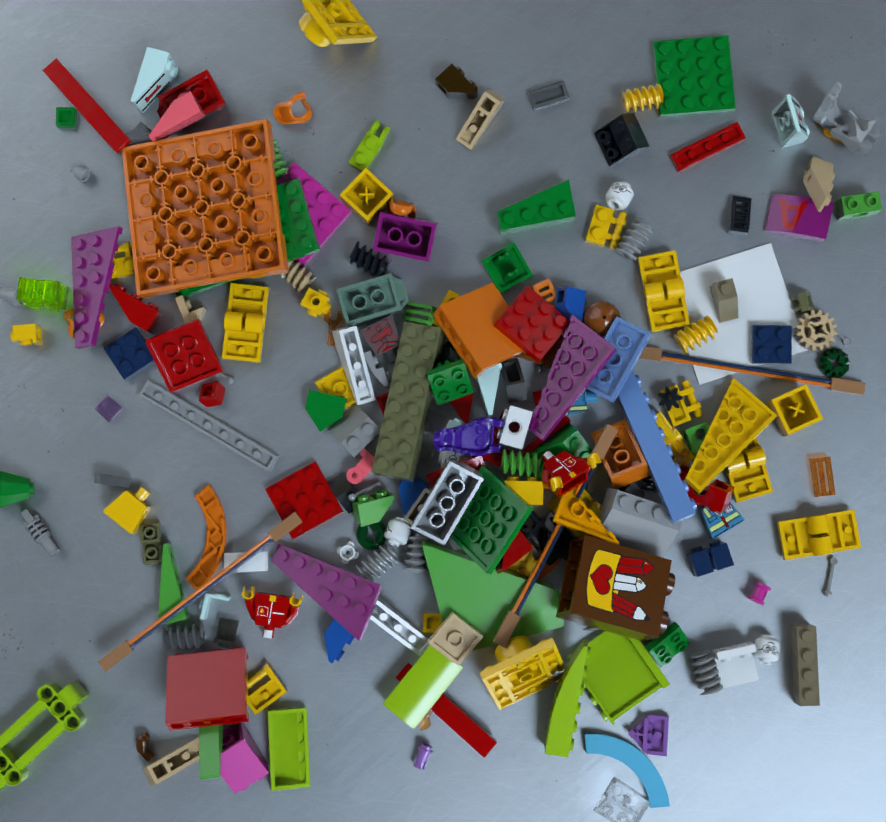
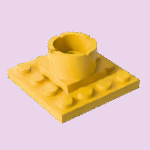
[299,0,377,47]
[480,635,565,710]

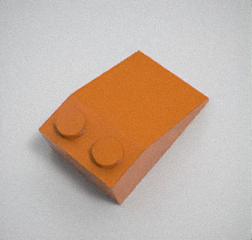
[590,419,650,489]

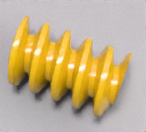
[622,84,664,113]
[674,316,718,354]

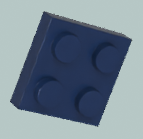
[752,325,792,364]
[104,327,155,380]

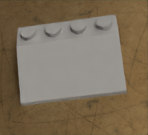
[599,488,683,558]

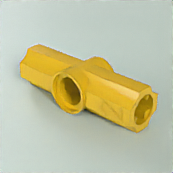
[655,411,695,465]

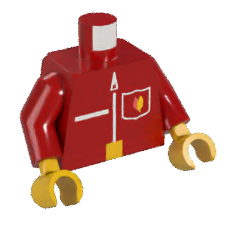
[541,451,601,498]
[242,586,303,638]

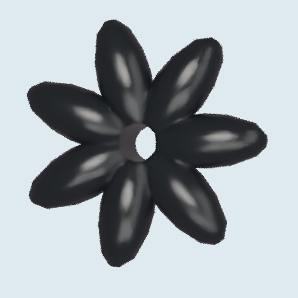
[658,386,683,411]

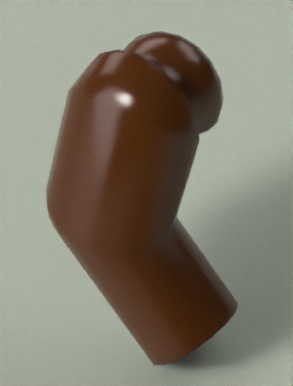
[136,732,155,762]

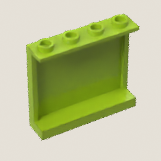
[566,631,670,725]

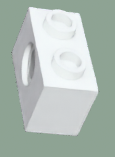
[496,405,533,450]

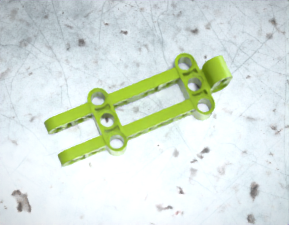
[0,680,89,791]

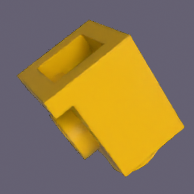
[10,324,42,346]

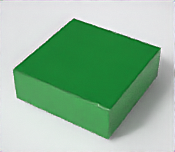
[56,107,77,128]

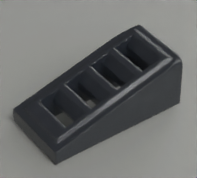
[727,196,752,236]

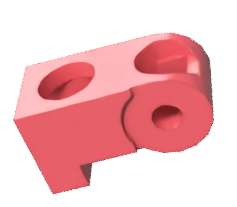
[346,448,375,484]

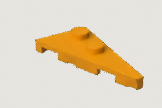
[552,491,619,545]

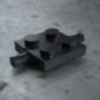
[525,510,575,566]

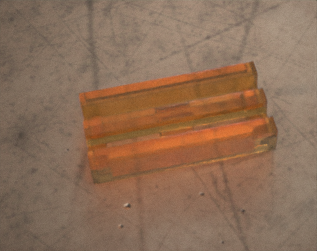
[809,457,835,497]

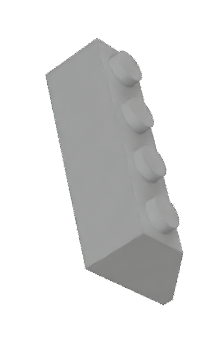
[410,460,484,545]

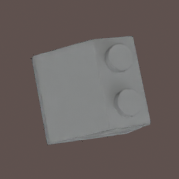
[329,404,381,458]

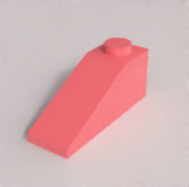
[149,91,205,141]

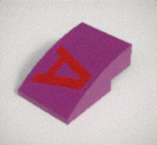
[764,194,834,242]

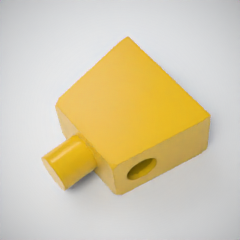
[103,486,151,534]

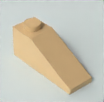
[456,89,506,150]
[142,737,199,786]

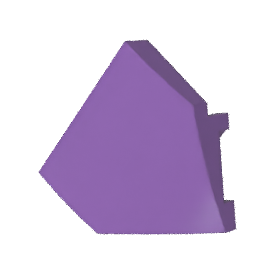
[628,714,669,756]

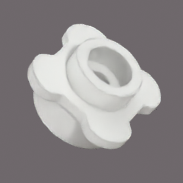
[337,541,359,564]

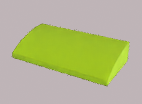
[383,645,464,729]
[266,707,310,791]

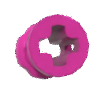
[747,581,772,606]

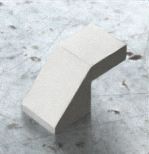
[224,551,268,572]

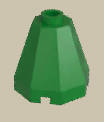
[0,471,34,508]

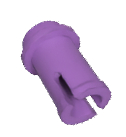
[413,743,433,770]

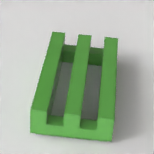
[402,301,437,326]

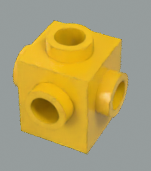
[300,288,332,318]

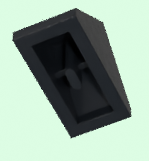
[328,472,357,514]

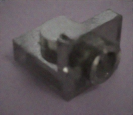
[213,617,240,648]

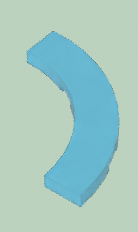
[584,733,670,808]

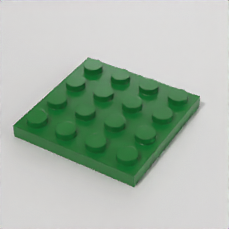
[653,35,736,117]
[450,465,534,574]

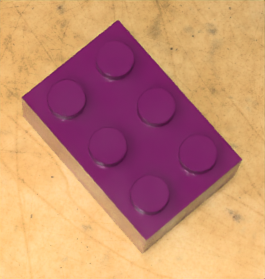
[373,211,438,262]

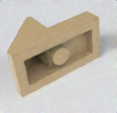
[175,295,207,323]

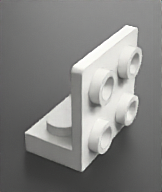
[712,642,759,688]

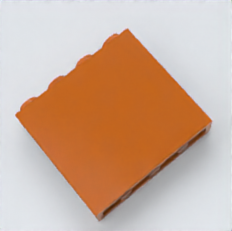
[433,282,526,379]

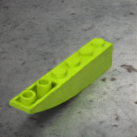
[544,639,591,757]

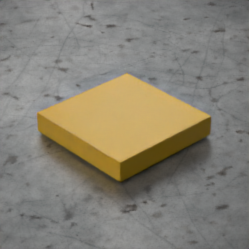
[315,366,356,409]

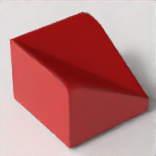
[199,381,225,407]

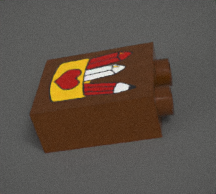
[556,535,675,641]

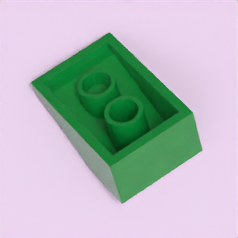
[529,423,592,481]

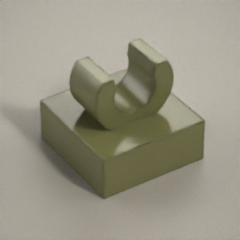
[791,291,814,312]

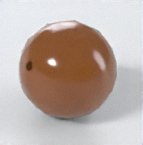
[583,301,621,339]

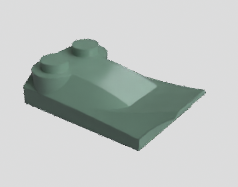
[336,273,409,327]

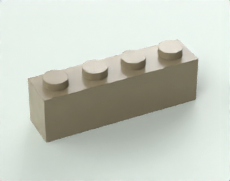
[790,624,820,706]

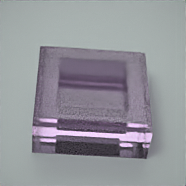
[95,395,123,422]

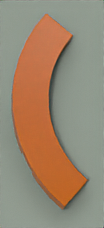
[186,484,227,591]

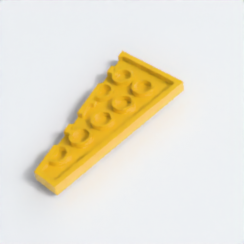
[685,378,777,494]

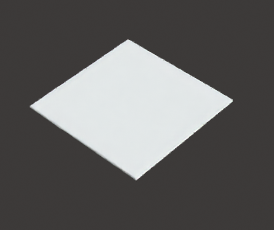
[680,243,807,385]

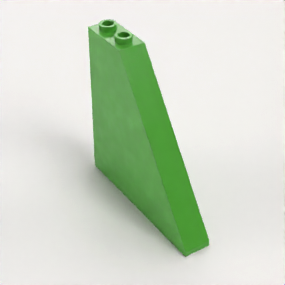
[422,540,565,651]

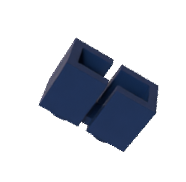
[687,540,734,577]

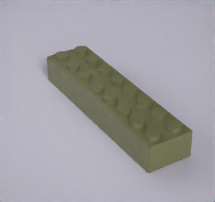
[371,322,445,482]

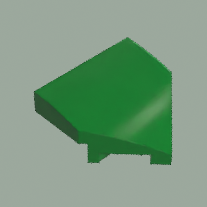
[305,390,347,432]

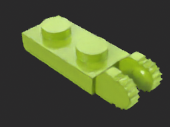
[348,120,391,172]

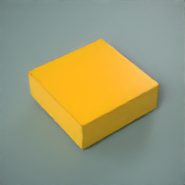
[422,613,442,633]

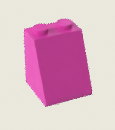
[221,723,269,794]

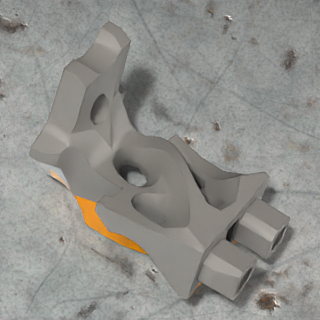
[813,81,881,155]

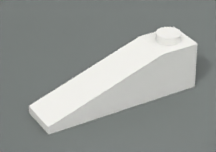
[332,326,376,405]
[370,596,430,657]

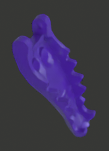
[433,417,504,456]

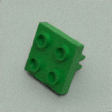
[481,242,533,294]
[426,359,474,406]
[645,622,690,668]

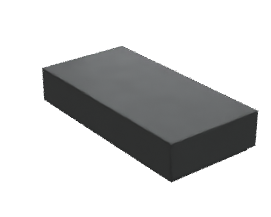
[528,81,569,111]

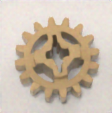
[794,310,838,351]

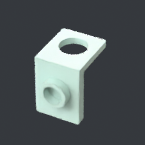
[199,592,231,620]

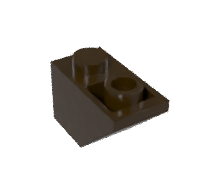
[435,64,478,99]

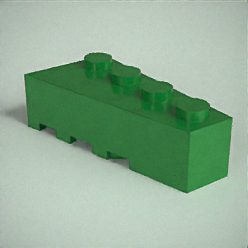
[496,179,576,235]

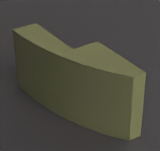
[140,523,163,565]

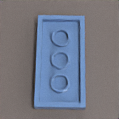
[586,316,651,403]

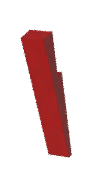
[42,58,131,154]
[395,663,497,758]

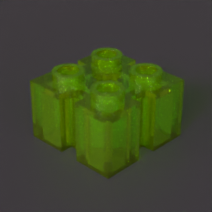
[16,277,69,312]

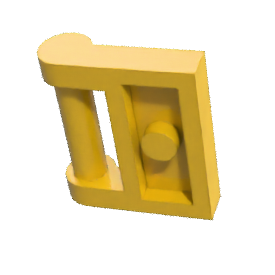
[247,663,288,715]

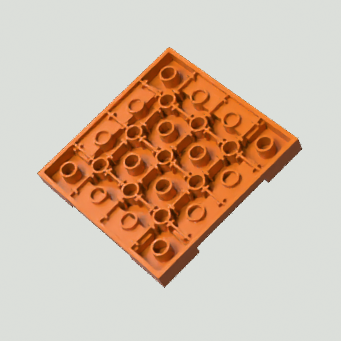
[122,119,289,298]

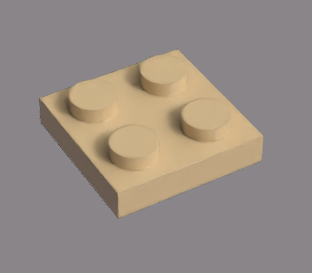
[428,611,483,666]

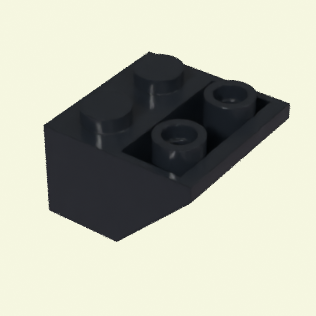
[594,113,650,166]

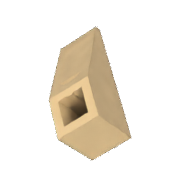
[803,156,835,212]

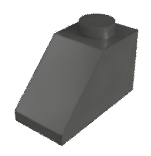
[501,358,527,403]

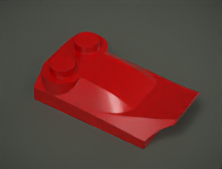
[157,69,226,119]

